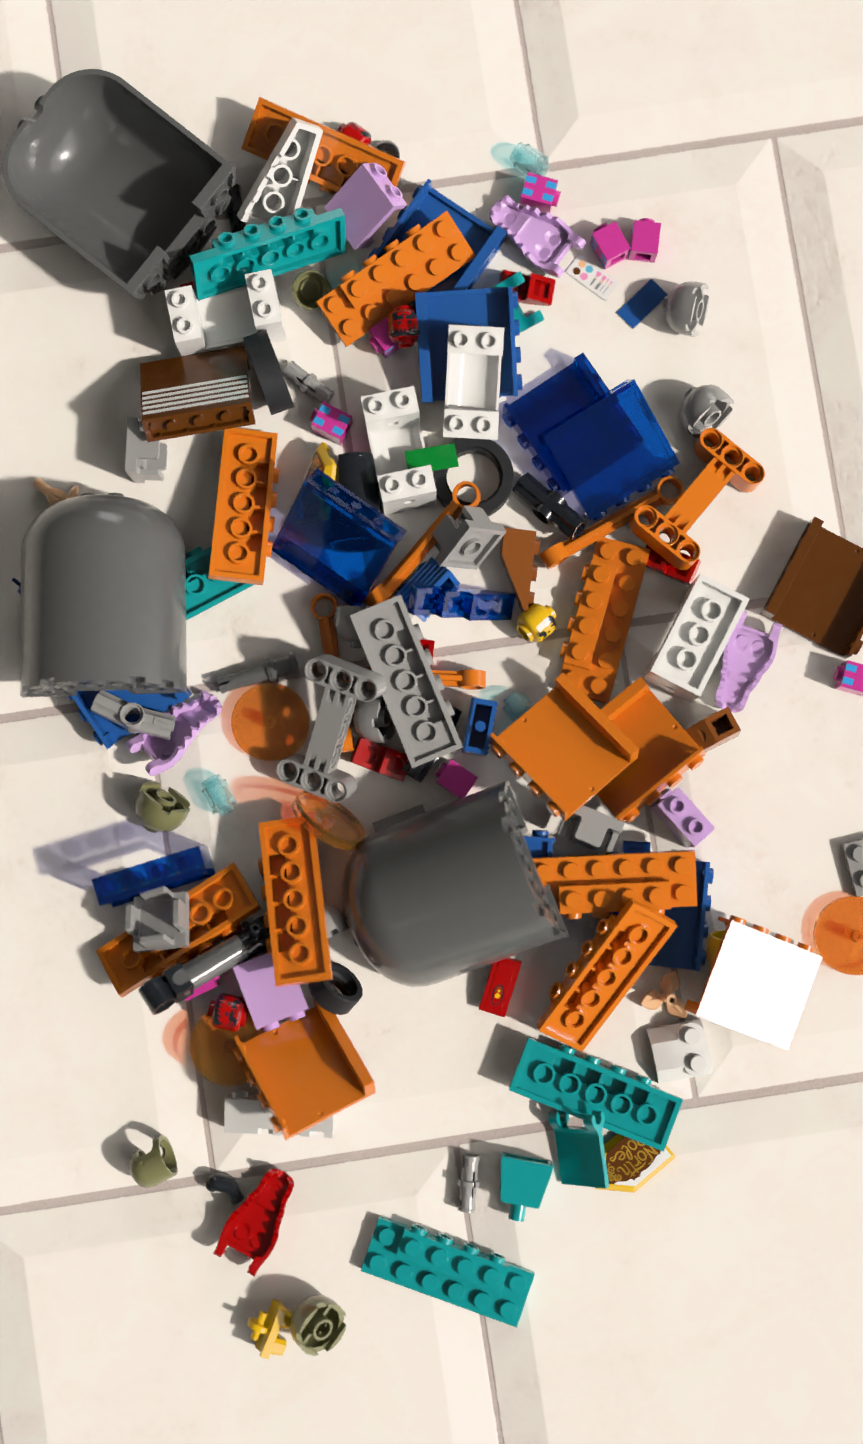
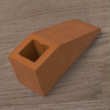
[500,528,541,612]
[685,707,741,753]

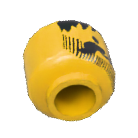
[516,603,557,643]

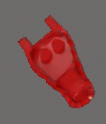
[213,1168,294,1277]

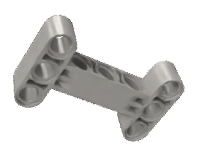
[276,654,387,803]

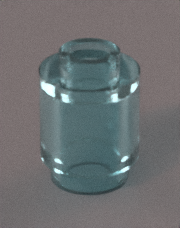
[510,142,550,176]
[502,691,534,723]
[201,774,237,816]

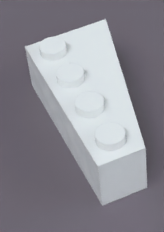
[224,1090,336,1138]

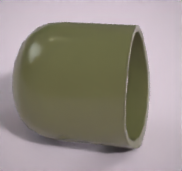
[129,1135,178,1188]

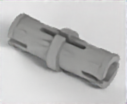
[283,360,335,403]
[458,1154,480,1213]

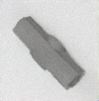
[91,691,176,740]

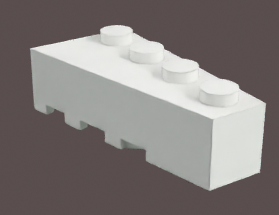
[237,117,323,225]

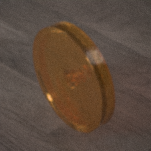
[231,683,310,761]
[292,791,366,850]
[813,896,863,975]
[190,1012,264,1087]

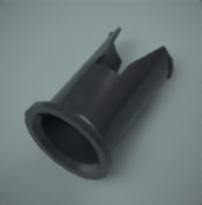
[328,452,389,552]

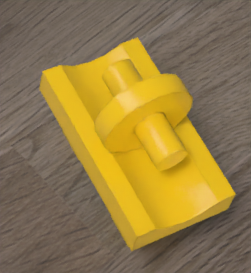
[247,1299,293,1359]

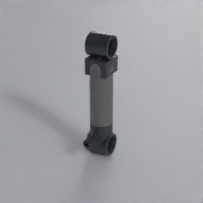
[138,915,270,1015]

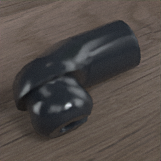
[205,1173,245,1205]

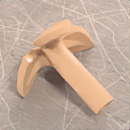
[33,478,79,505]
[641,971,687,1018]

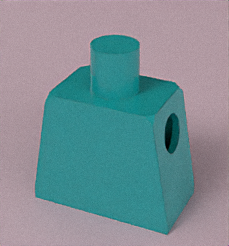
[500,1152,554,1222]

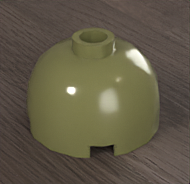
[134,782,191,833]
[290,1295,346,1356]

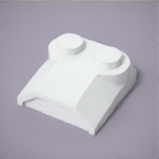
[646,1018,713,1084]

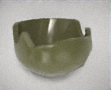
[291,270,332,311]

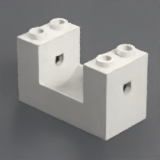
[165,269,287,356]
[443,325,504,440]
[360,386,436,516]
[642,574,750,703]

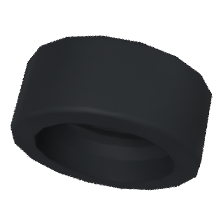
[308,962,363,1015]

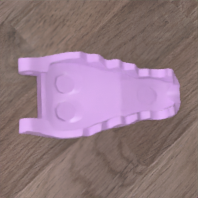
[489,195,586,278]
[715,611,783,713]
[126,690,222,776]

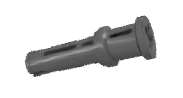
[217,652,300,694]

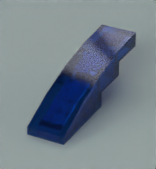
[407,586,516,621]

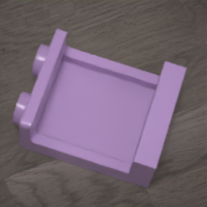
[324,163,407,249]
[649,788,715,847]
[233,953,310,1033]

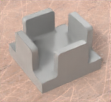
[125,417,168,483]
[433,506,507,570]
[558,805,625,854]
[125,886,189,953]

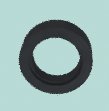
[243,330,294,415]
[433,438,514,519]

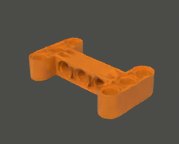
[629,428,765,570]

